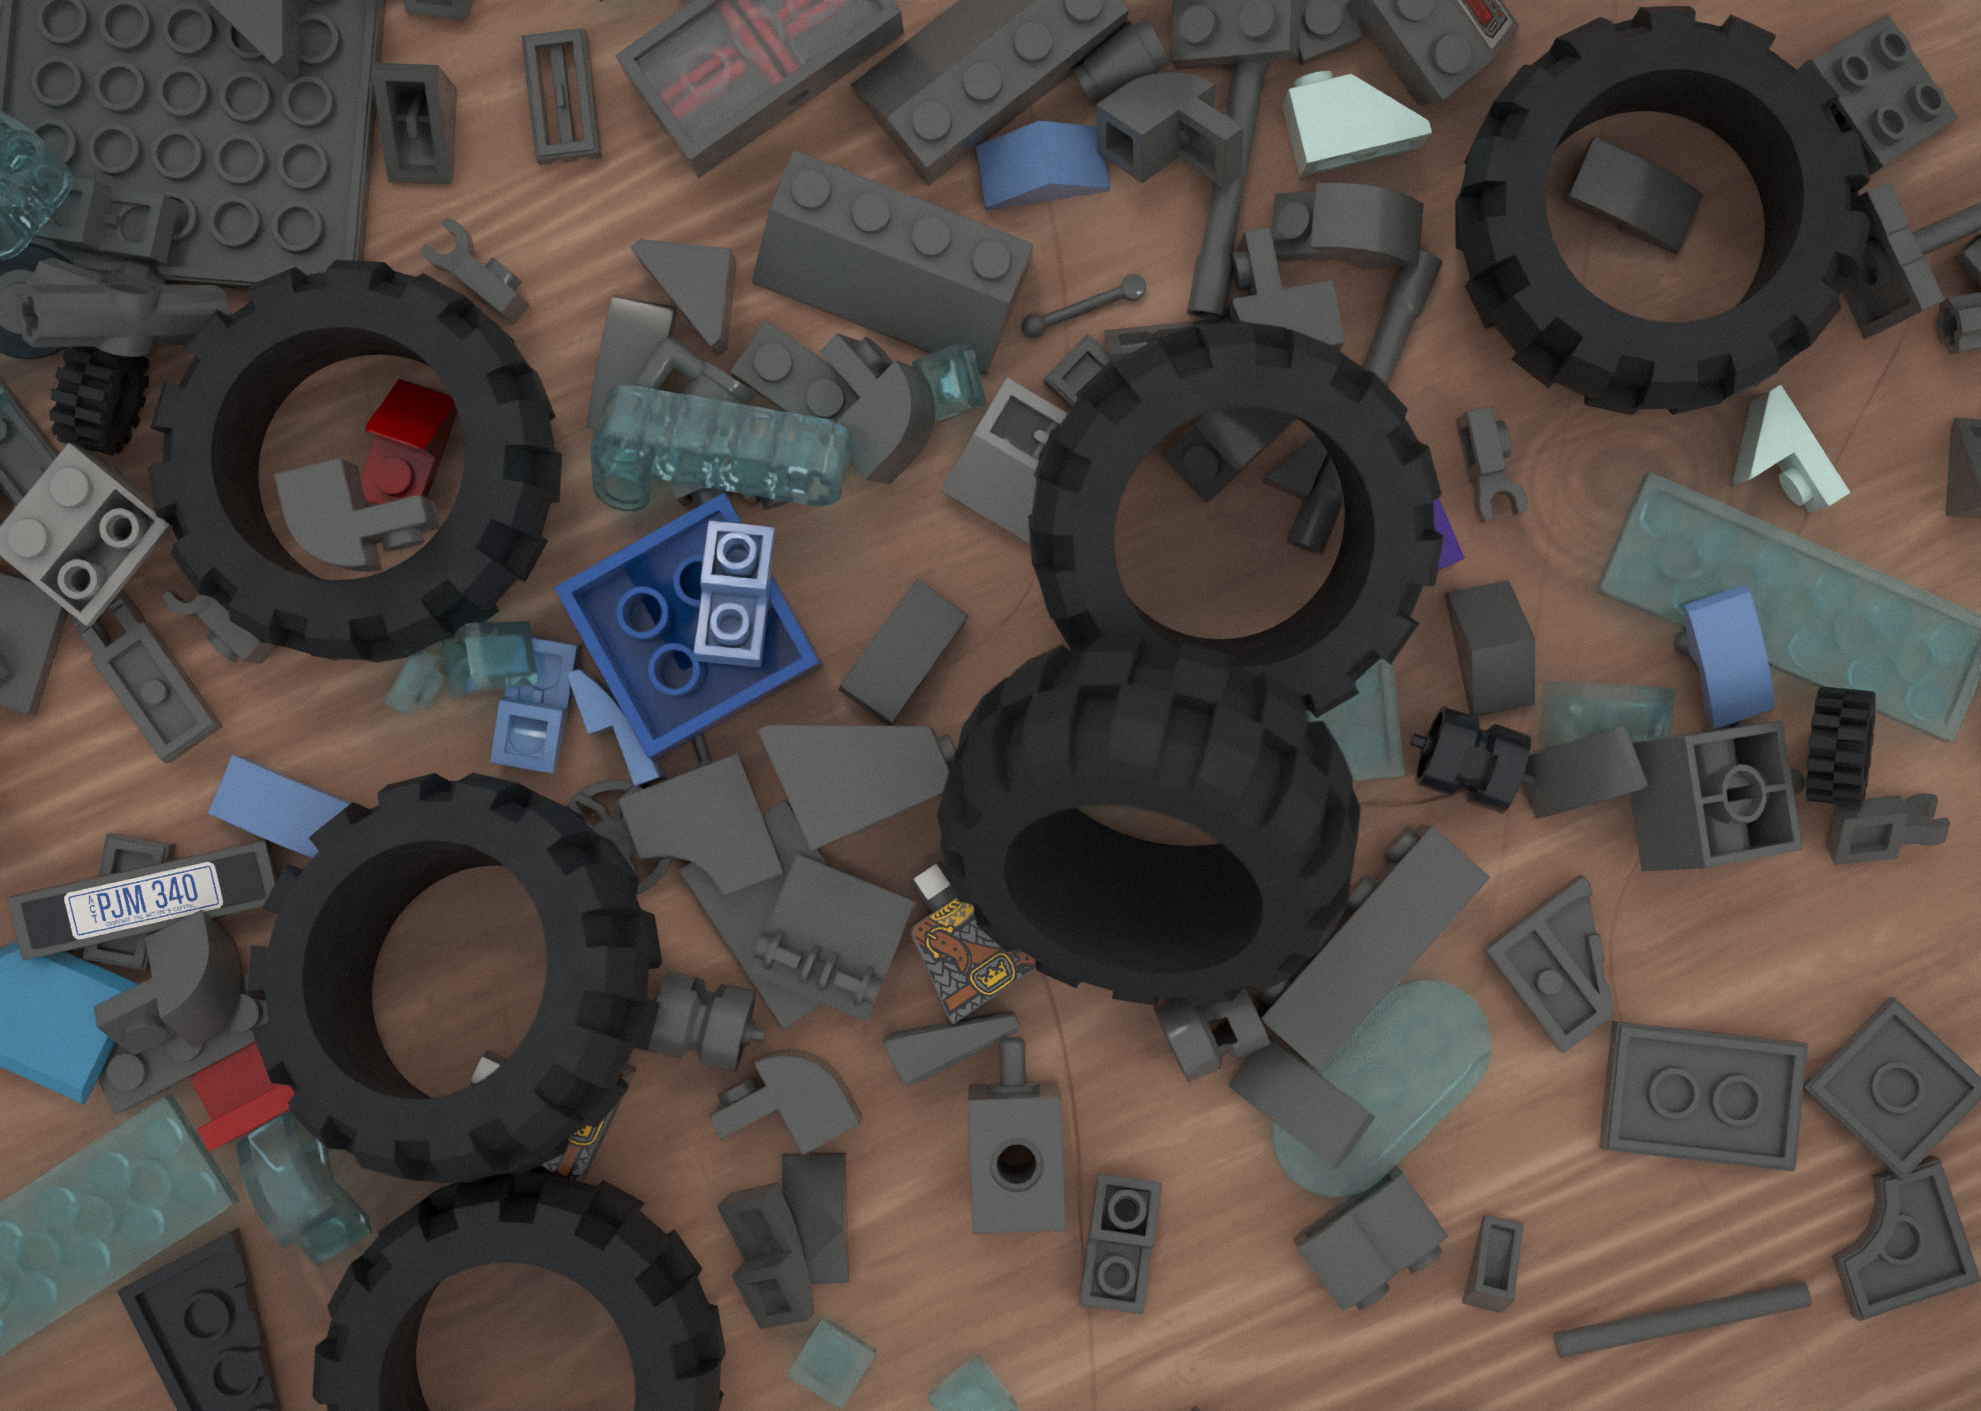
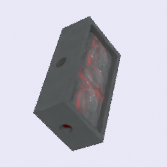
[615,0,904,178]

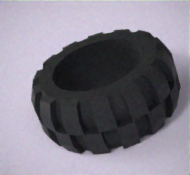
[1455,6,1871,415]
[148,260,562,663]
[1028,320,1444,718]
[937,636,1361,1007]
[247,772,662,1183]
[312,1167,726,1411]

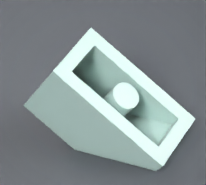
[1282,71,1432,178]

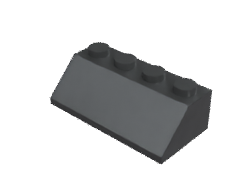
[850,0,1129,186]
[752,150,1033,375]

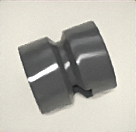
[1153,986,1270,1083]

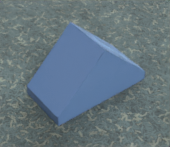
[976,120,1110,211]

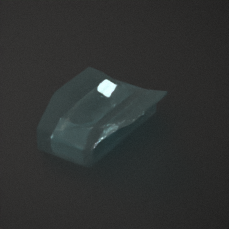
[1539,681,1675,747]

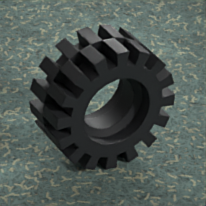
[50,346,149,456]
[1806,686,1876,807]

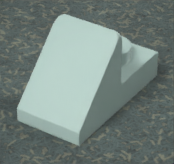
[1733,384,1851,513]

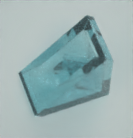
[442,621,540,701]

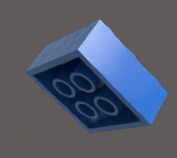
[554,492,824,759]

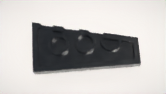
[117,1227,281,1411]

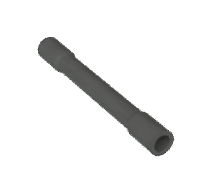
[1187,60,1271,320]
[1287,250,1442,555]

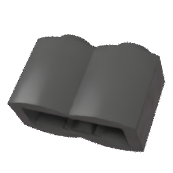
[1293,1165,1448,1311]

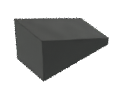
[1261,435,1327,500]
[1462,1215,1523,1313]

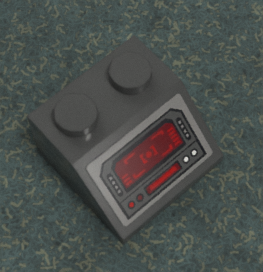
[1346,0,1519,105]

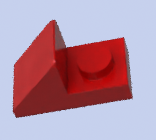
[361,379,457,505]

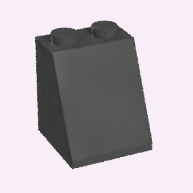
[758,725,956,851]

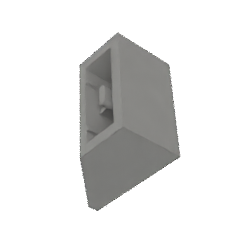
[940,377,1068,544]
[0,443,174,627]

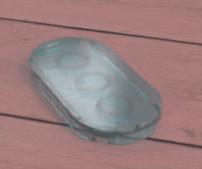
[1271,979,1492,1197]

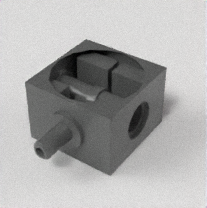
[1630,721,1805,872]
[968,1037,1066,1234]

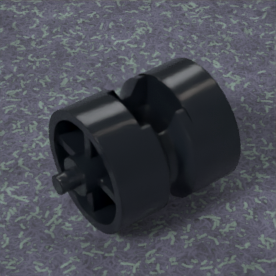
[1410,706,1536,814]

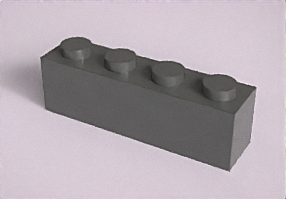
[1256,825,1490,1071]

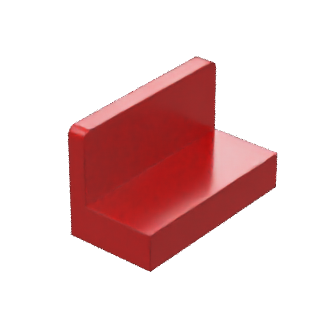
[191,1042,295,1152]

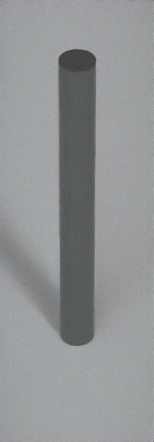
[1553,1281,1811,1358]

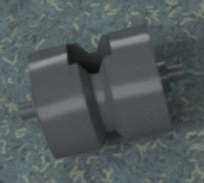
[648,970,766,1073]

